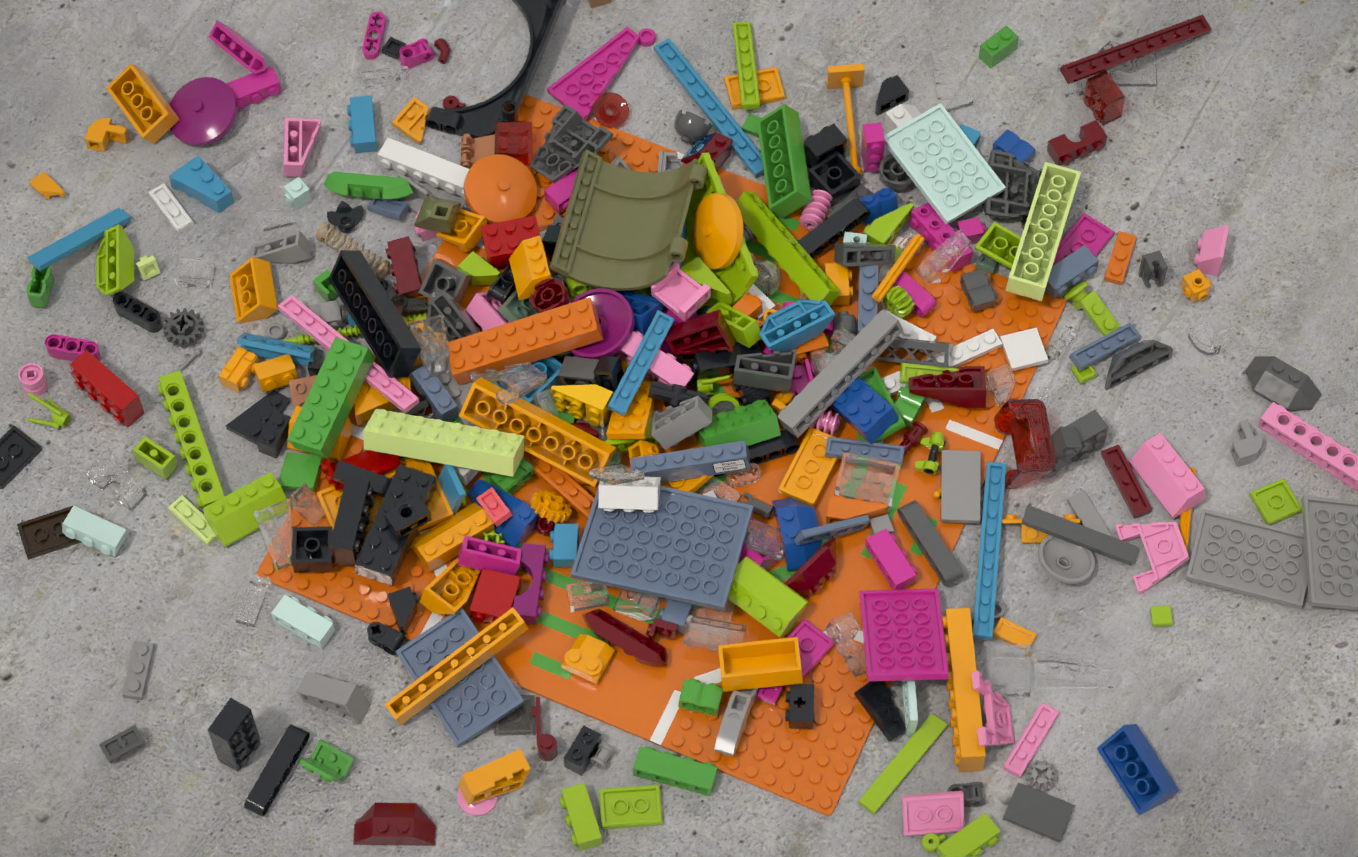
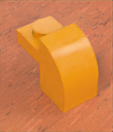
[84,118,129,152]

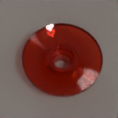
[593,92,629,128]

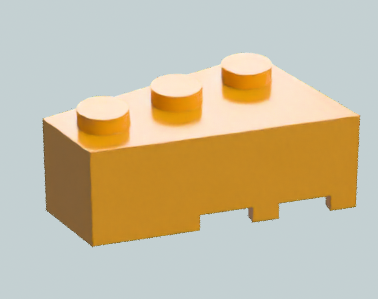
[458,748,531,805]

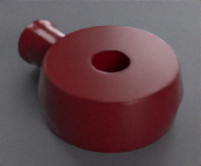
[442,95,465,109]

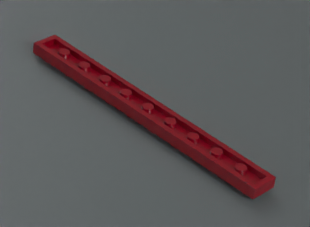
[1059,15,1212,84]

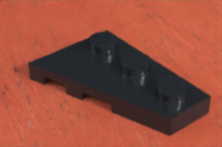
[854,681,906,742]

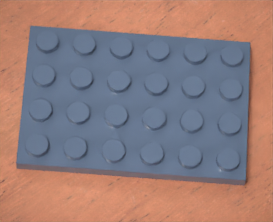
[396,608,525,748]

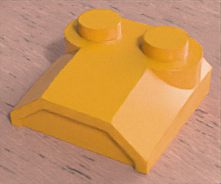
[436,209,487,252]
[561,634,615,684]

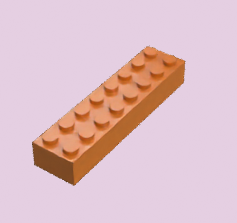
[446,297,603,385]

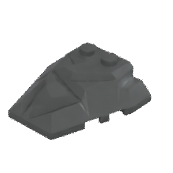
[530,104,614,183]
[982,150,1043,218]

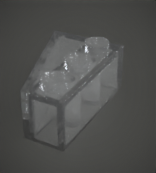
[408,314,450,378]
[253,499,293,571]

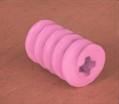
[799,190,833,231]
[810,410,841,436]

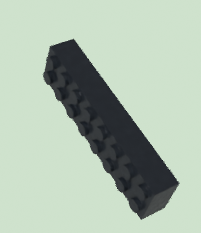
[328,250,421,378]

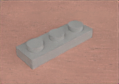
[122,641,155,700]

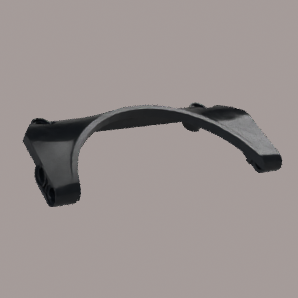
[425,0,566,139]

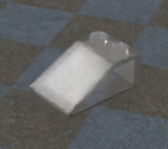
[1098,41,1158,87]

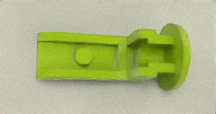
[1064,281,1121,336]

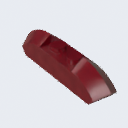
[582,609,668,667]

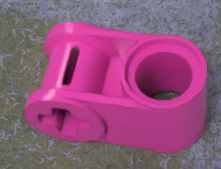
[399,38,435,69]

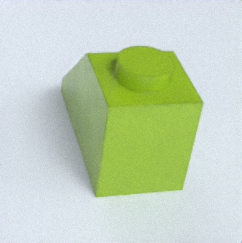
[458,252,501,286]

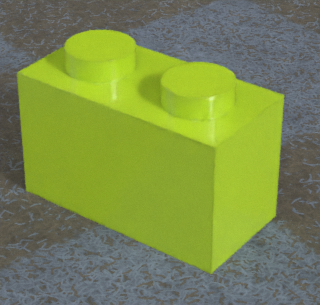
[133,436,178,480]

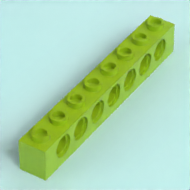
[157,370,224,508]

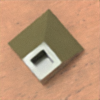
[414,195,462,234]

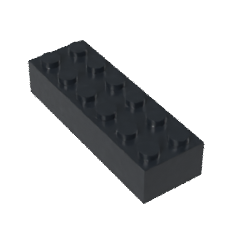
[354,464,437,586]

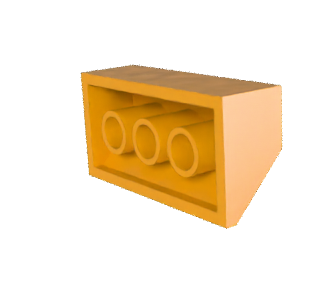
[410,503,495,573]

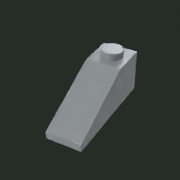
[251,231,312,263]

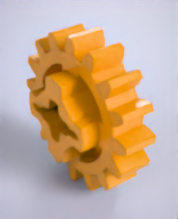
[530,490,572,524]

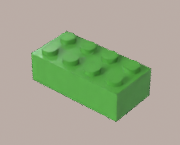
[695,400,781,447]

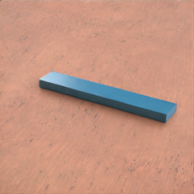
[28,208,131,271]
[607,310,674,416]

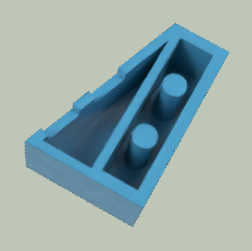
[169,155,234,213]

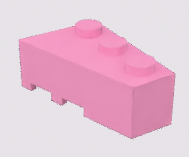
[283,118,322,177]

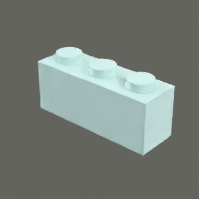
[62,506,126,557]
[271,595,335,650]

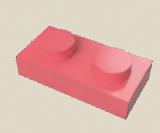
[476,487,513,526]

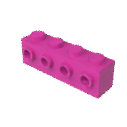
[909,202,973,272]

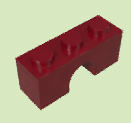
[1047,120,1107,166]

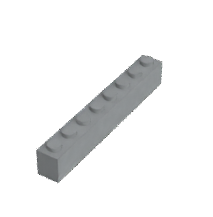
[777,309,904,438]

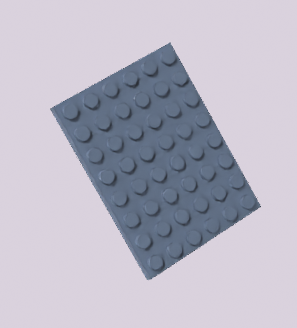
[570,474,754,611]

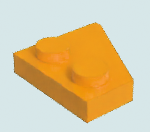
[392,97,429,145]

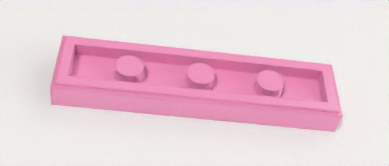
[1003,703,1059,778]

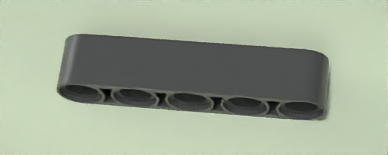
[897,500,963,586]

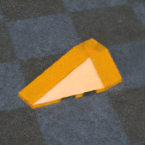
[420,558,481,614]

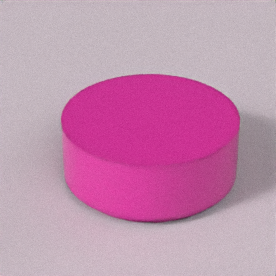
[638,28,656,47]

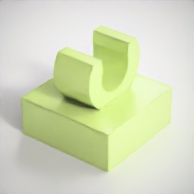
[136,255,160,281]

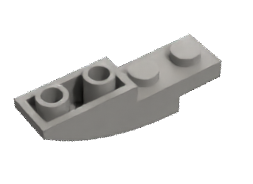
[714,688,759,756]

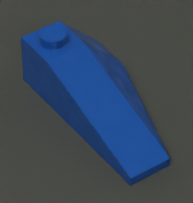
[467,479,539,548]

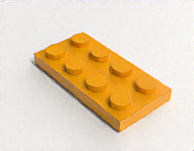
[606,381,655,439]
[778,427,838,507]

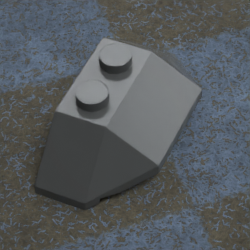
[427,289,482,352]
[1104,340,1173,391]
[1245,356,1322,411]

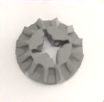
[1025,760,1058,791]

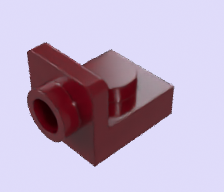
[646,618,678,641]

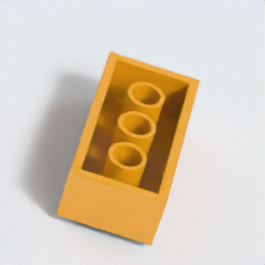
[106,63,180,144]

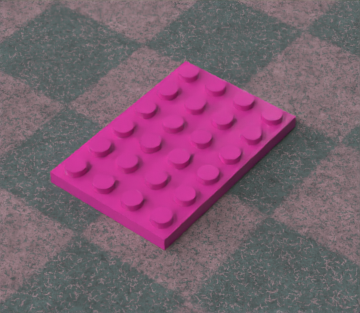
[859,589,949,681]

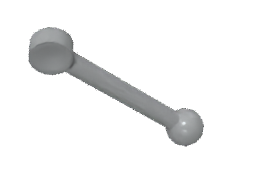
[171,348,201,373]

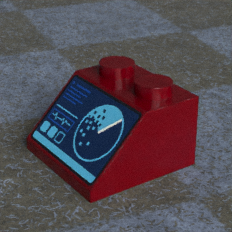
[681,132,733,171]

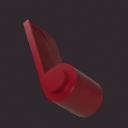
[531,697,558,762]

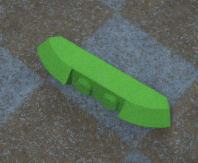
[324,172,413,200]

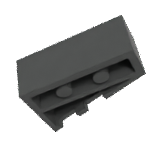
[733,349,797,393]

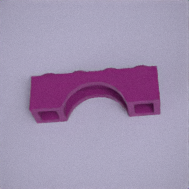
[513,543,549,625]

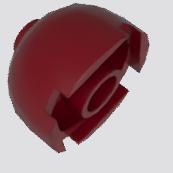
[530,278,569,313]

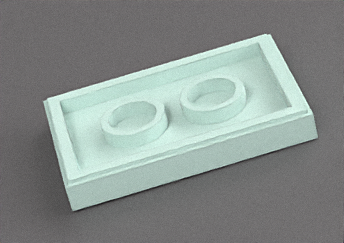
[902,680,918,736]

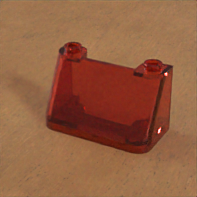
[994,399,1056,489]

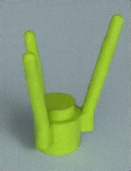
[697,375,732,395]
[27,393,71,429]

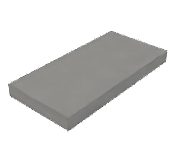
[941,450,981,524]

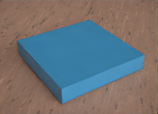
[438,464,466,515]

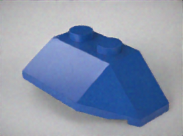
[772,498,822,571]

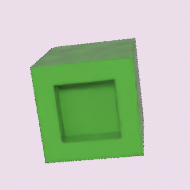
[313,270,339,302]

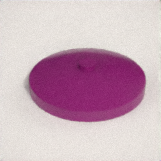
[170,77,238,147]
[570,288,635,360]

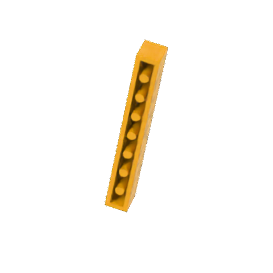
[384,608,528,726]

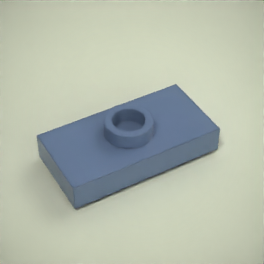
[367,199,409,220]

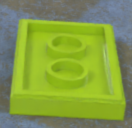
[599,785,662,829]

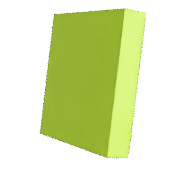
[1249,478,1302,526]

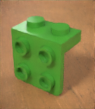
[299,739,356,782]

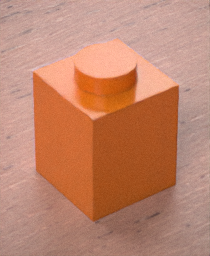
[732,292,763,319]

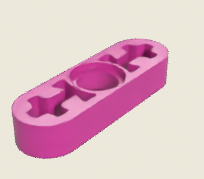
[362,12,386,60]

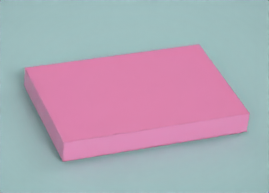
[902,791,965,836]

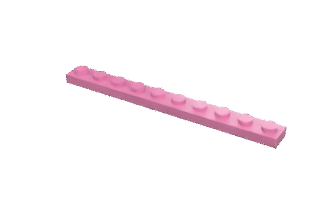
[278,295,419,414]

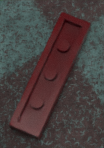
[1101,445,1152,518]

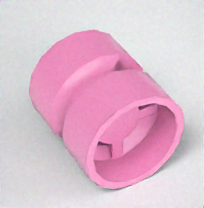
[18,363,48,397]

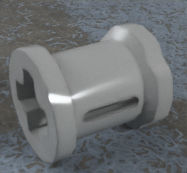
[589,743,615,770]

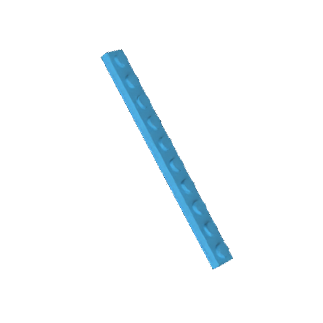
[654,38,764,178]
[972,462,1006,640]

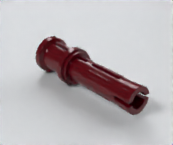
[882,421,928,473]

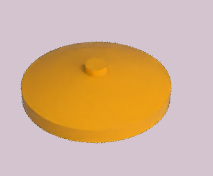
[692,193,743,269]

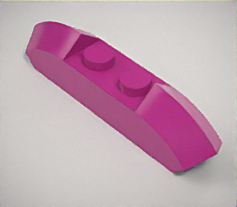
[209,20,266,74]

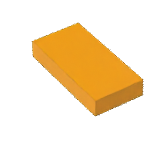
[993,617,1037,653]

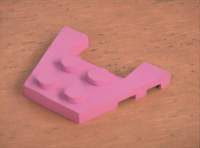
[1115,522,1190,595]
[972,671,1014,747]

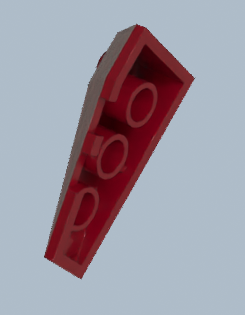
[908,366,986,409]

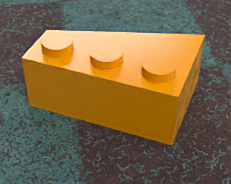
[354,376,412,426]

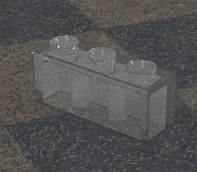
[683,615,747,652]

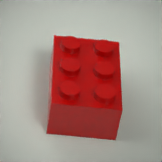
[481,215,541,268]

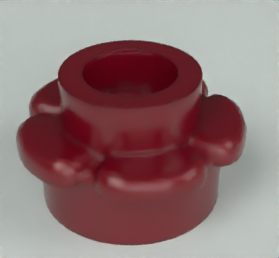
[536,517,555,536]

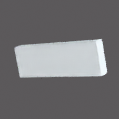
[148,183,194,234]

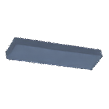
[1069,323,1142,371]
[825,437,905,466]
[794,515,870,545]

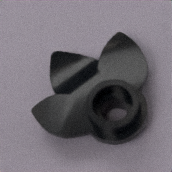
[327,201,364,233]

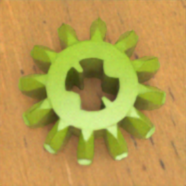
[883,285,914,318]

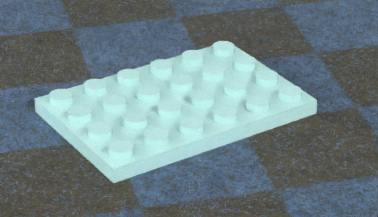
[884,103,1006,224]

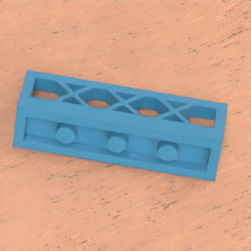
[237,332,317,366]

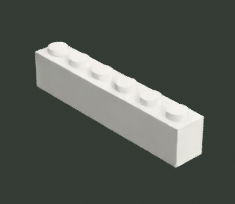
[377,138,469,199]

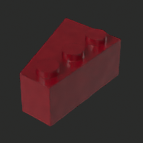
[385,236,422,299]
[666,309,735,355]

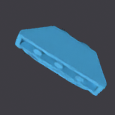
[759,300,835,352]

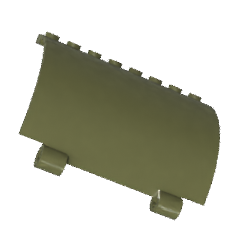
[549,149,707,291]

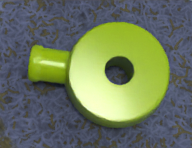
[921,833,946,853]

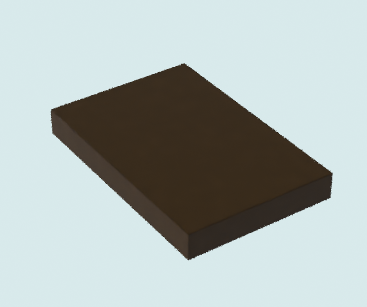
[17,506,81,560]

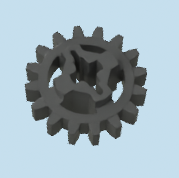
[162,308,204,348]

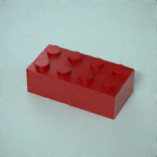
[70,350,144,428]

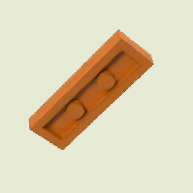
[1104,231,1137,286]

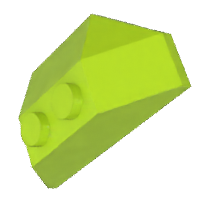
[96,224,134,297]

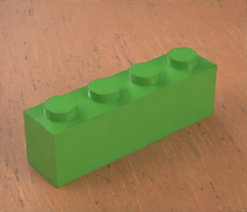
[633,747,718,797]

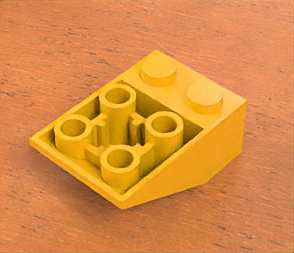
[551,384,613,428]

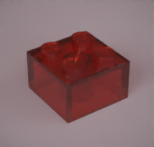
[1083,70,1125,126]
[494,122,533,165]

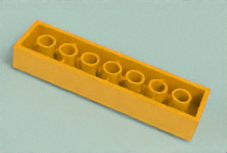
[459,377,616,487]
[942,608,986,772]

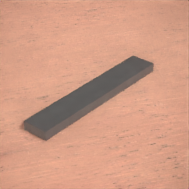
[1021,505,1137,565]

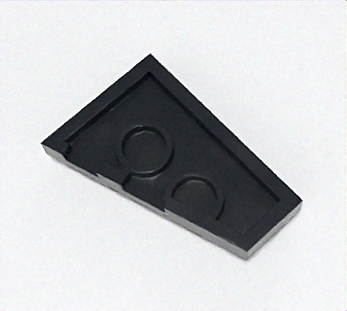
[226,390,290,445]

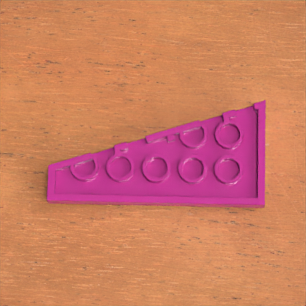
[547,27,640,121]

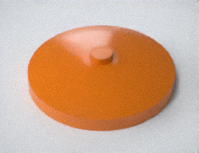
[463,154,537,224]

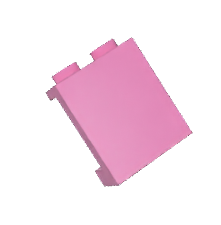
[651,262,711,322]

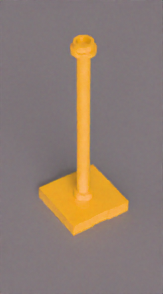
[826,64,865,175]

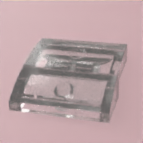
[745,518,783,561]

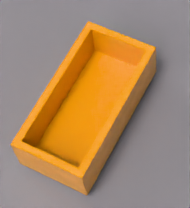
[718,637,803,692]

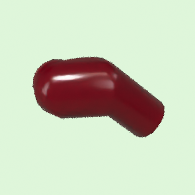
[434,38,451,64]

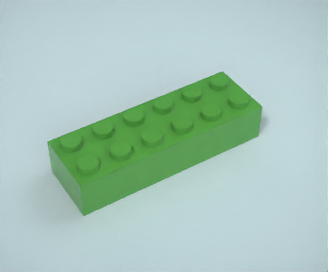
[757,104,812,218]
[287,337,375,459]

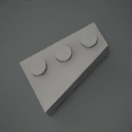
[651,396,712,450]
[296,672,371,725]

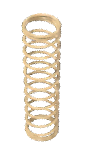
[316,222,390,279]

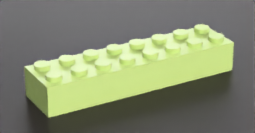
[1005,162,1081,301]
[363,409,524,477]

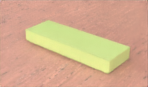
[168,495,217,546]

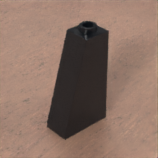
[690,340,763,380]

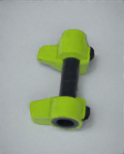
[915,432,946,475]

